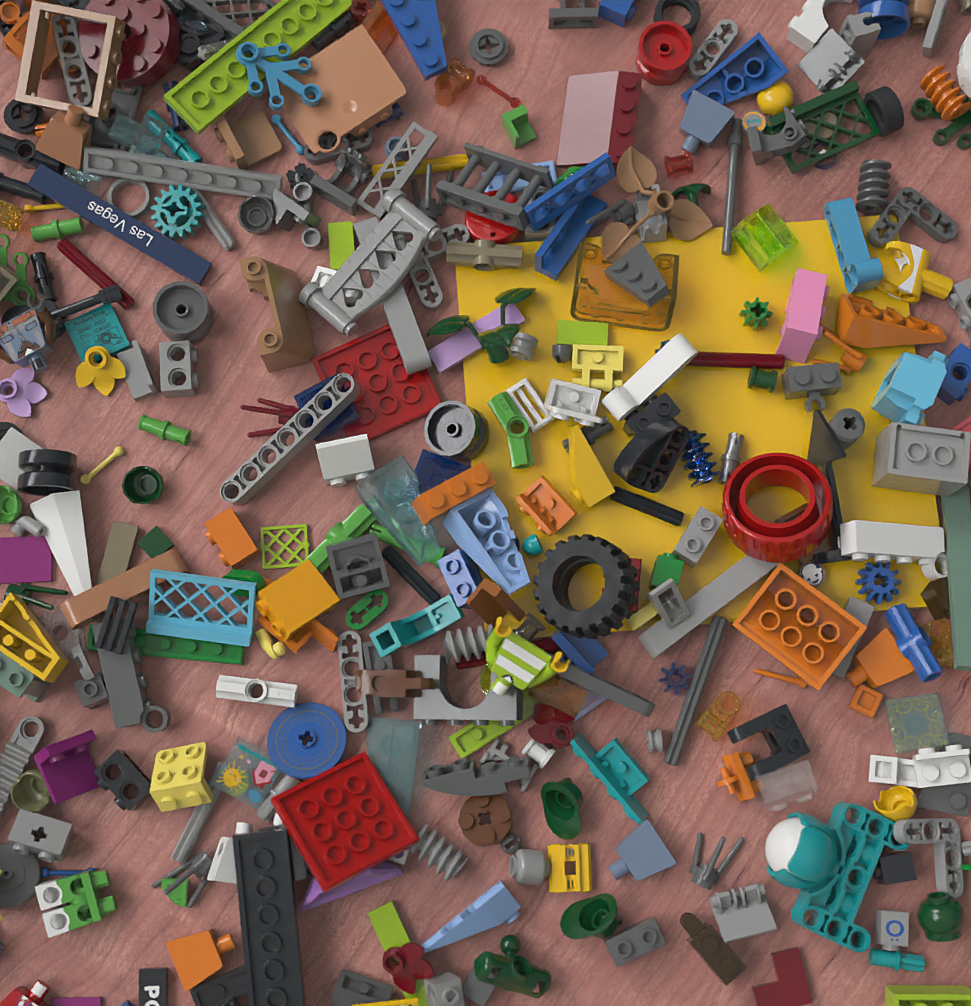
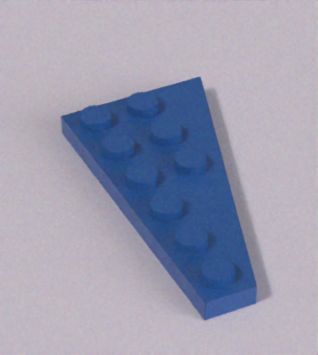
[380,0,447,81]

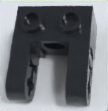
[726,704,811,781]

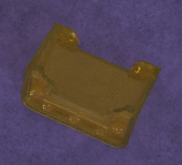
[570,242,680,332]

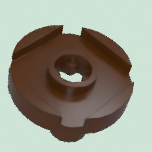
[458,794,513,847]

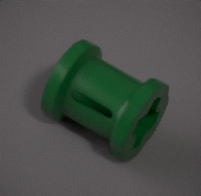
[747,366,778,393]

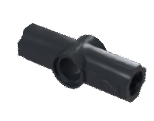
[0,133,66,175]

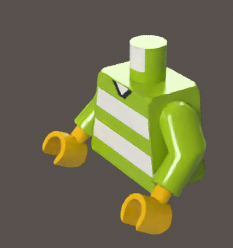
[486,617,570,697]

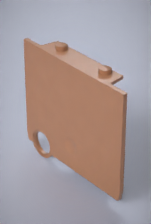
[277,24,408,155]

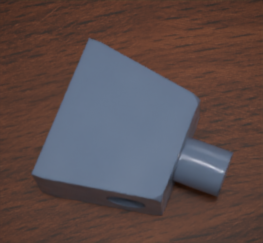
[679,90,735,155]
[608,819,676,881]

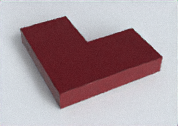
[751,947,813,1006]

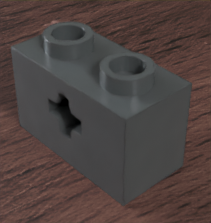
[603,916,666,967]

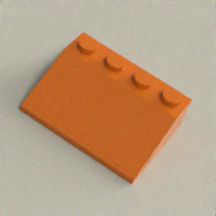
[732,563,867,691]

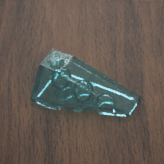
[354,455,441,567]
[366,717,422,821]

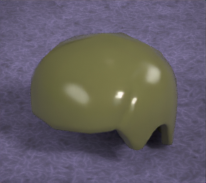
[10,769,52,813]

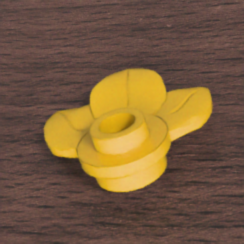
[76,346,126,396]

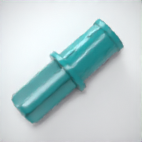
[868,947,925,972]

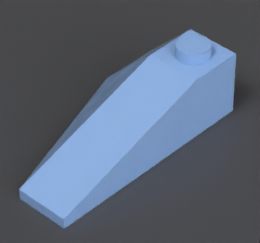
[443,488,530,595]
[420,880,521,953]

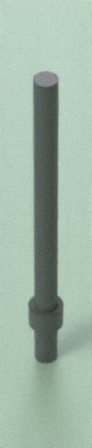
[721,118,743,255]

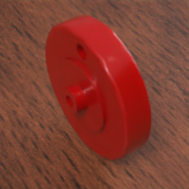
[465,190,521,245]

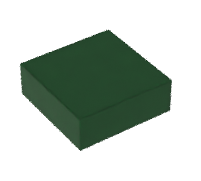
[137,526,175,559]

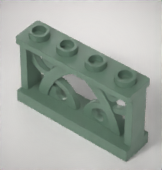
[0,652,51,702]

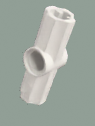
[216,675,298,708]

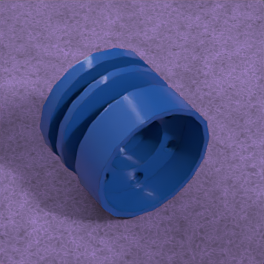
[857,0,910,40]

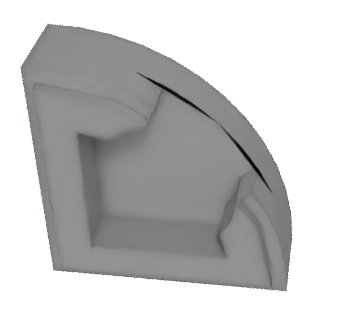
[71,644,95,681]

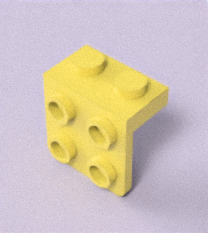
[149,742,213,812]

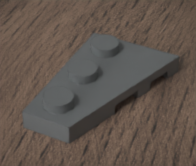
[604,241,669,307]
[917,733,971,817]

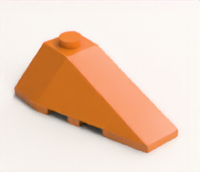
[836,293,947,348]

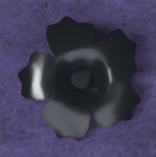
[286,163,316,189]

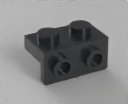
[623,392,681,437]

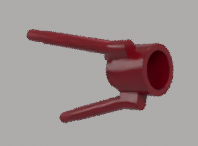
[240,398,301,437]

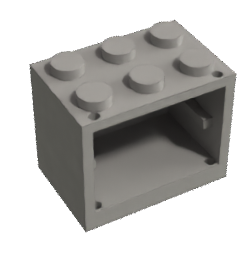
[872,422,971,497]

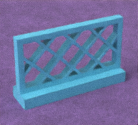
[146,569,257,647]

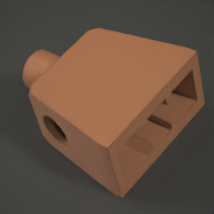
[35,105,92,171]

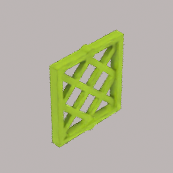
[260,524,310,570]

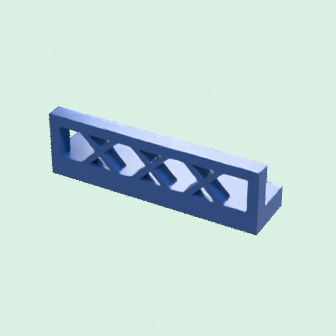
[524,152,616,232]
[535,193,607,281]

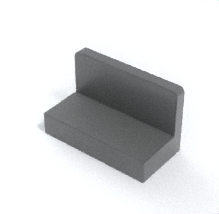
[330,969,394,1006]

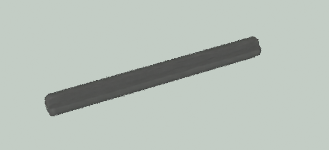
[664,615,728,766]

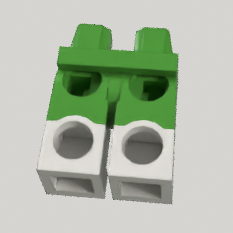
[35,869,118,938]

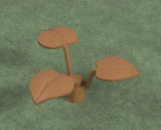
[601,146,713,263]

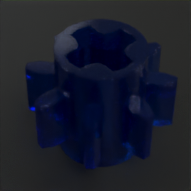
[658,662,692,695]

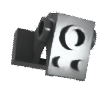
[548,0,598,29]
[747,106,808,165]
[310,147,372,216]

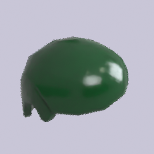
[122,466,165,504]

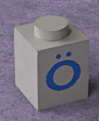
[874,909,909,951]

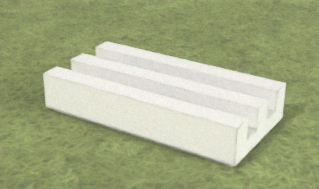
[505,378,554,434]

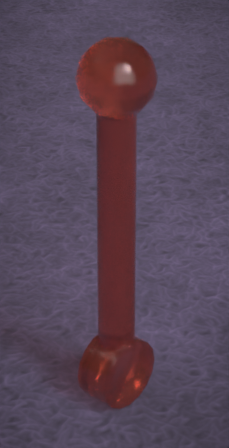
[477,75,520,108]

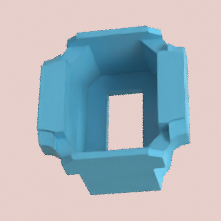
[871,351,949,431]

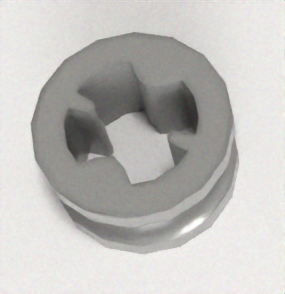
[646,728,663,753]

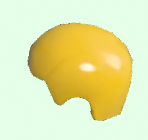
[756,80,794,116]
[873,785,918,823]

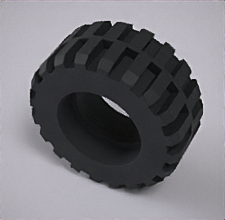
[533,534,640,639]

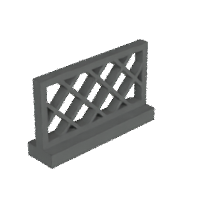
[182,0,276,41]

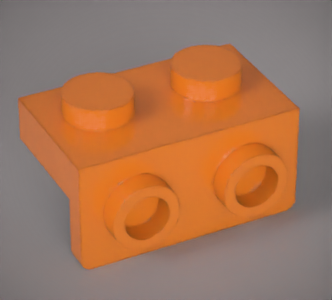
[515,475,578,536]

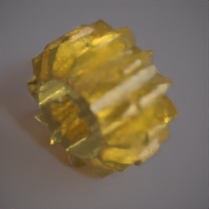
[0,200,24,231]

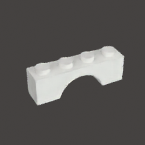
[786,0,853,54]

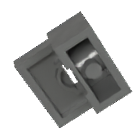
[325,532,390,599]

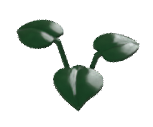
[426,287,536,364]

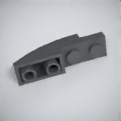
[421,756,531,796]

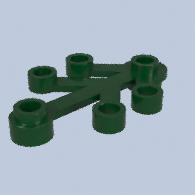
[910,87,971,150]

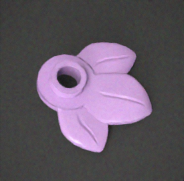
[0,368,48,418]

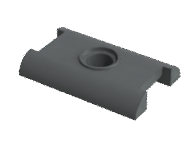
[86,83,143,151]

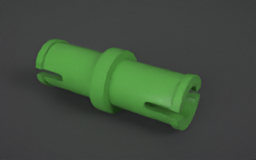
[31,217,84,242]
[138,414,192,446]

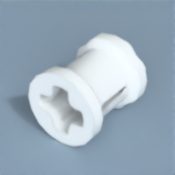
[521,739,556,769]

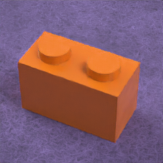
[204,507,261,569]

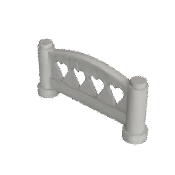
[299,188,442,337]

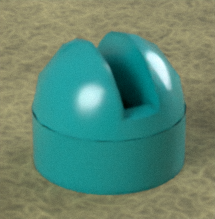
[522,534,543,556]

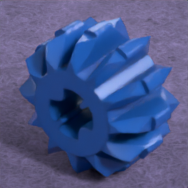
[855,562,902,605]

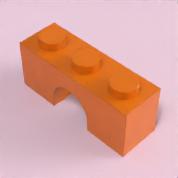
[411,461,496,526]

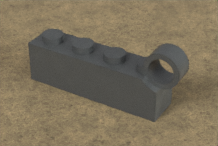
[92,617,171,733]

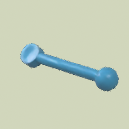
[271,114,304,155]

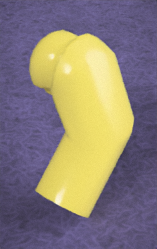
[255,628,286,659]

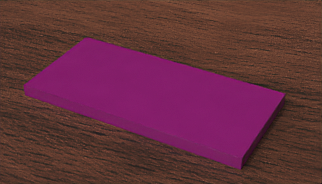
[0,536,53,584]

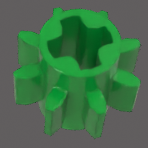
[739,297,773,331]

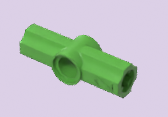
[307,504,377,574]

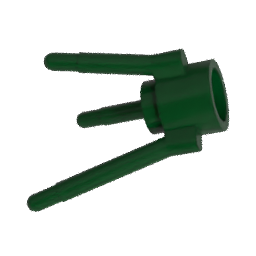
[4,583,68,628]

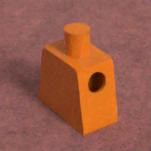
[846,628,915,689]
[166,929,236,992]

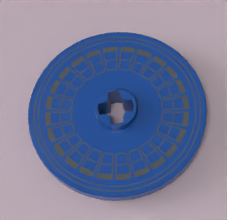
[267,702,347,779]

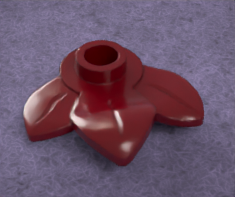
[528,698,575,748]
[382,942,434,995]

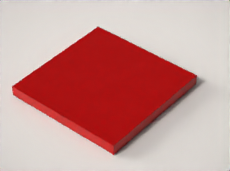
[311,324,442,442]
[271,751,420,894]

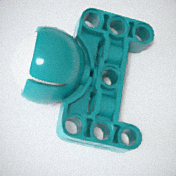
[765,801,910,953]

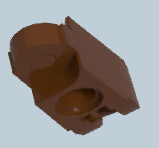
[355,670,434,697]

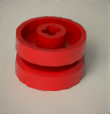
[635,21,692,86]

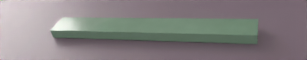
[941,486,971,672]

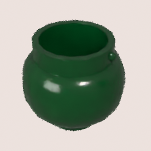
[917,892,965,942]

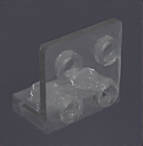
[755,760,819,812]

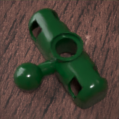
[474,934,552,999]

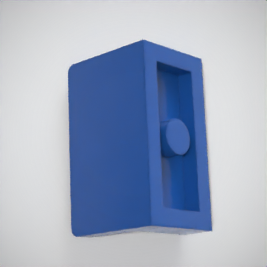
[551,629,608,674]

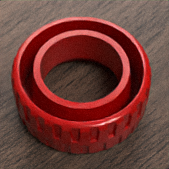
[722,452,833,563]

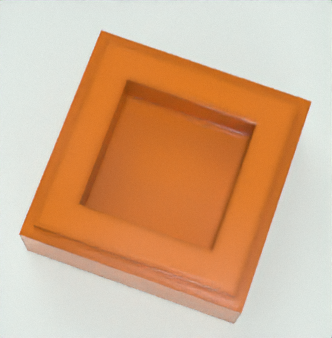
[848,684,884,719]

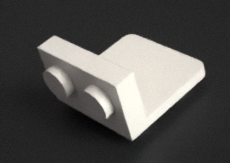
[544,378,603,427]

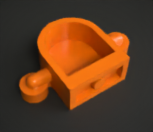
[0,1,78,80]

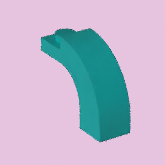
[369,594,466,658]

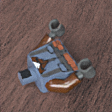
[0,292,57,374]

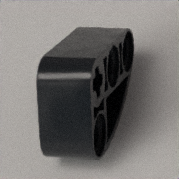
[614,416,690,493]

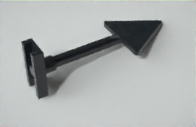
[807,410,852,565]

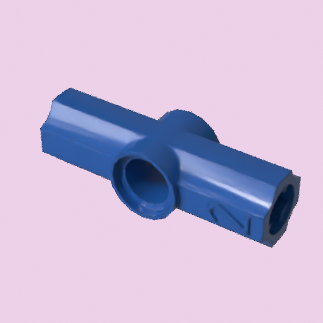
[884,603,944,683]

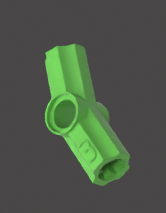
[488,391,534,469]

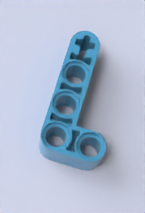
[824,197,883,294]

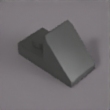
[273,189,322,232]

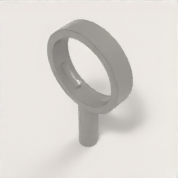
[108,152,151,219]

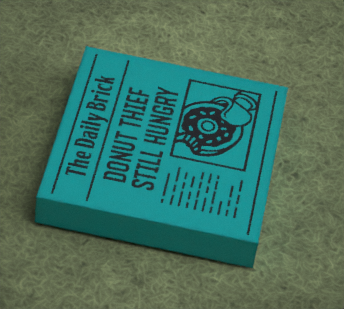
[64,303,131,363]

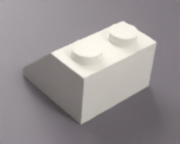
[315,434,376,487]

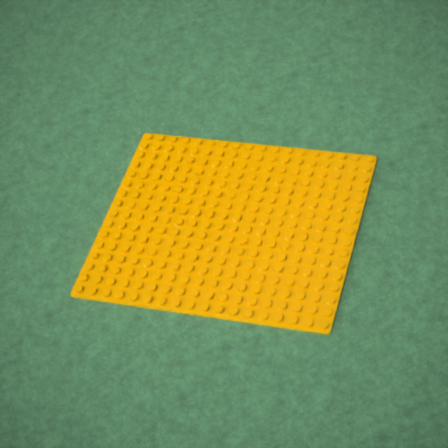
[455,215,940,639]

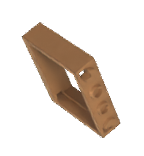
[15,0,126,121]

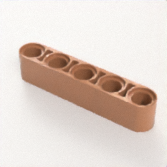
[60,549,189,630]

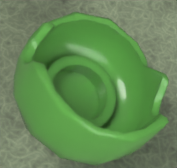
[0,485,22,524]

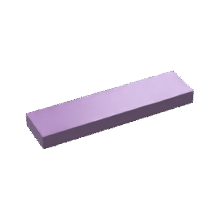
[428,304,525,375]

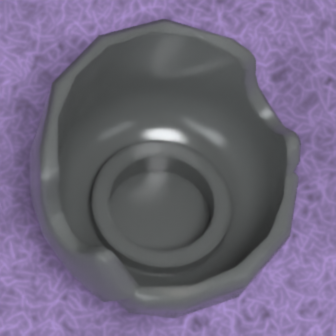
[238,195,275,234]

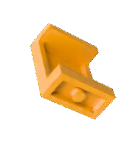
[255,559,340,641]

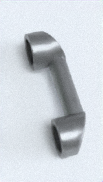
[293,182,323,249]

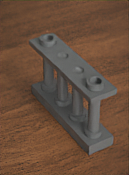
[435,143,554,231]

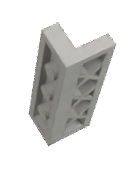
[357,121,438,220]

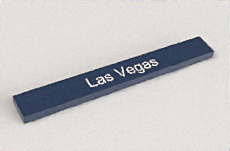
[27,164,213,286]

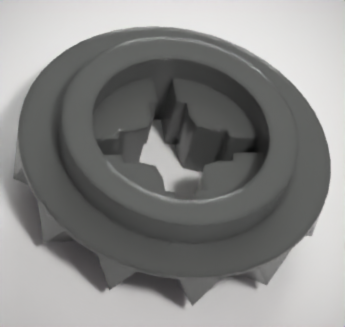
[469,28,508,66]

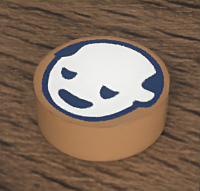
[798,562,826,588]

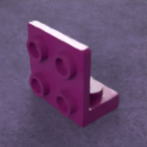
[34,729,100,805]

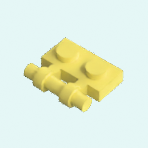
[571,344,624,392]

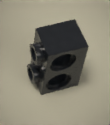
[94,749,151,811]

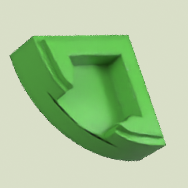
[161,877,189,907]

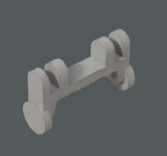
[479,738,539,793]

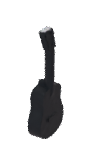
[1,284,124,338]

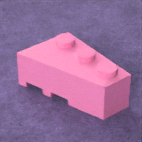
[775,268,829,364]

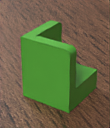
[502,104,536,149]

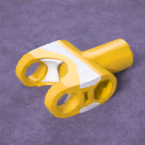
[877,241,953,303]

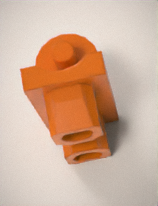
[716,751,764,802]

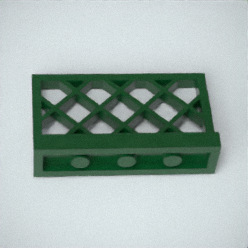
[764,80,881,175]

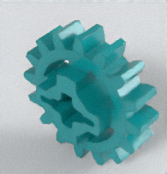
[151,184,205,240]

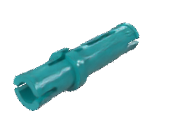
[143,109,203,163]

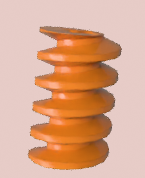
[920,65,971,121]

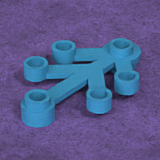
[236,42,322,111]

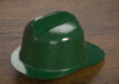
[540,777,583,840]
[560,893,622,939]

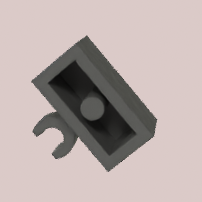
[782,362,842,413]

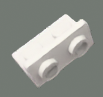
[912,744,971,788]

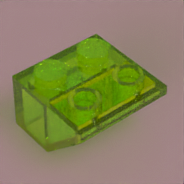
[730,204,799,272]

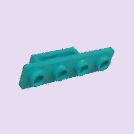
[570,733,651,825]

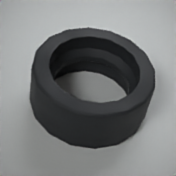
[653,0,701,36]
[864,86,904,137]

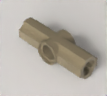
[446,239,522,271]

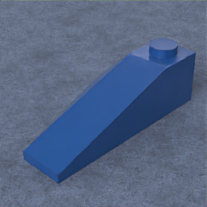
[680,32,789,105]

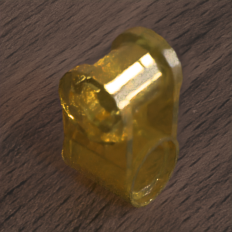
[922,619,954,669]
[694,691,740,742]

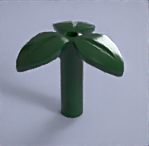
[671,183,711,207]

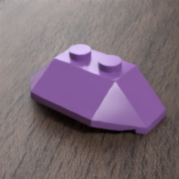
[298,861,404,913]

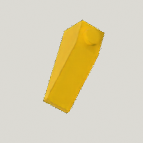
[568,424,615,507]

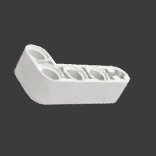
[602,333,698,421]

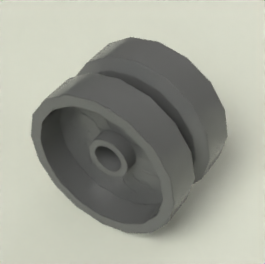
[153,281,214,344]

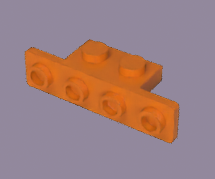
[256,577,339,654]

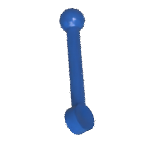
[41,867,96,878]

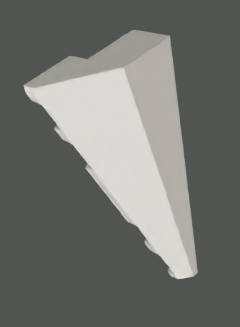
[30,490,96,622]

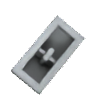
[645,578,691,629]

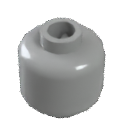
[509,849,550,885]

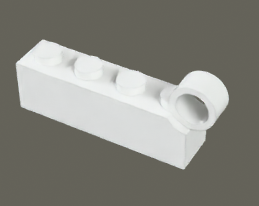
[840,520,947,581]

